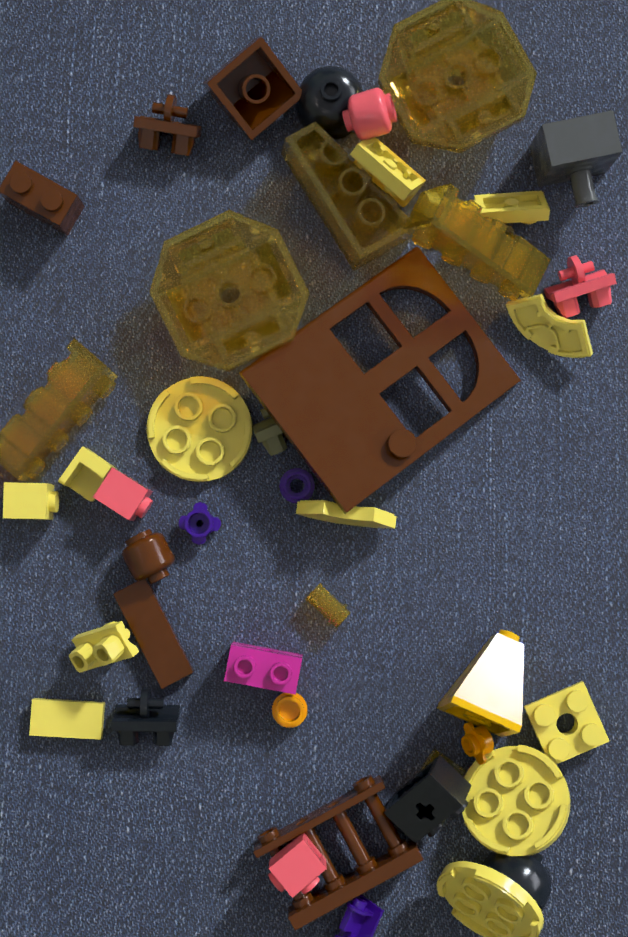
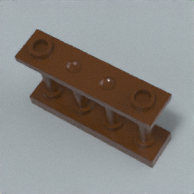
[253,775,424,930]

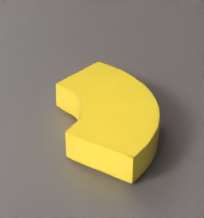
[506,294,593,358]
[296,500,397,529]

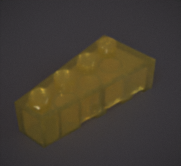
[281,122,420,271]
[403,183,551,301]

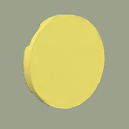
[147,376,253,482]
[462,745,570,856]
[437,861,544,937]

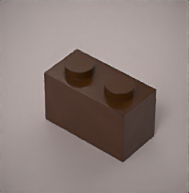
[0,160,85,236]

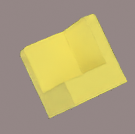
[58,446,117,502]

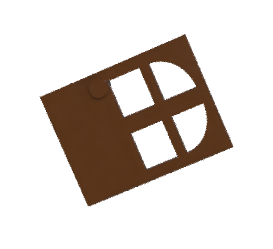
[239,247,521,514]

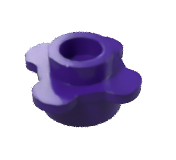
[178,502,221,545]

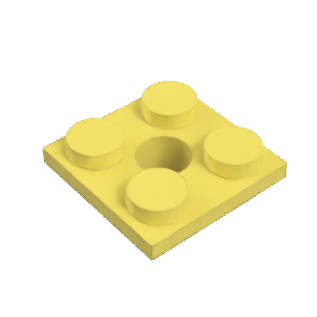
[524,681,609,765]

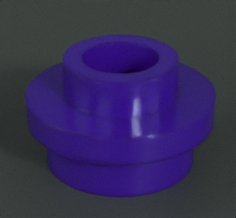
[279,468,315,503]

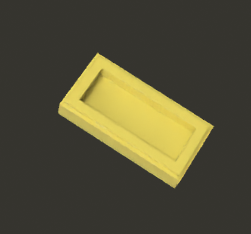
[29,698,105,740]

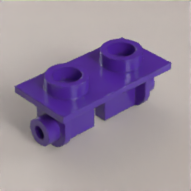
[335,894,384,937]

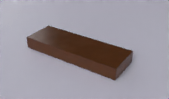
[113,579,194,689]

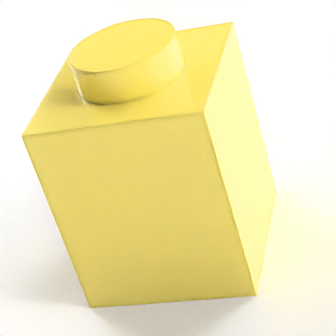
[2,482,59,520]

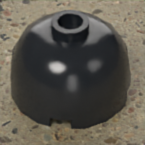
[296,65,363,140]
[482,852,551,911]

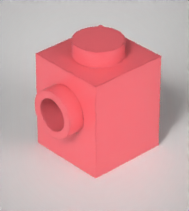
[268,833,327,898]

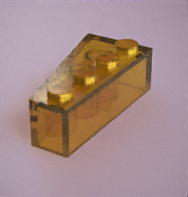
[0,338,118,481]

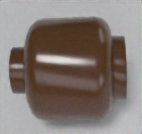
[122,529,175,584]

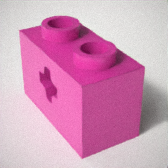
[224,642,303,695]

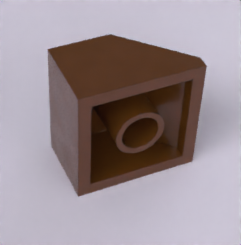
[202,36,302,140]

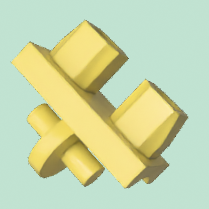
[69,621,139,673]

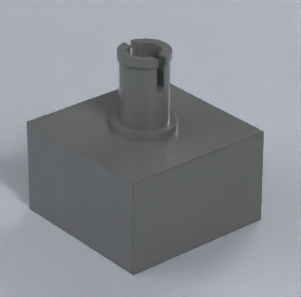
[529,110,623,208]

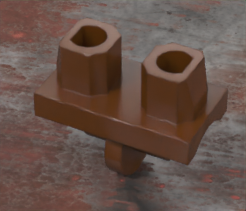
[133,94,202,156]

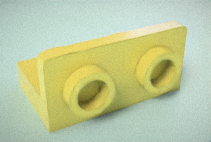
[350,137,426,207]

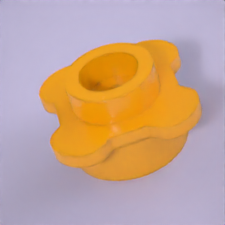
[461,722,494,765]

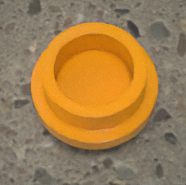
[272,692,307,728]

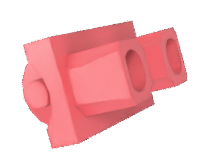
[544,255,617,318]

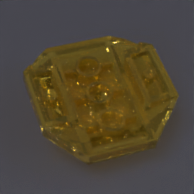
[378,0,537,153]
[149,210,310,372]

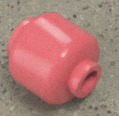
[342,88,397,141]

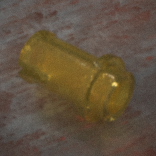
[305,583,351,628]

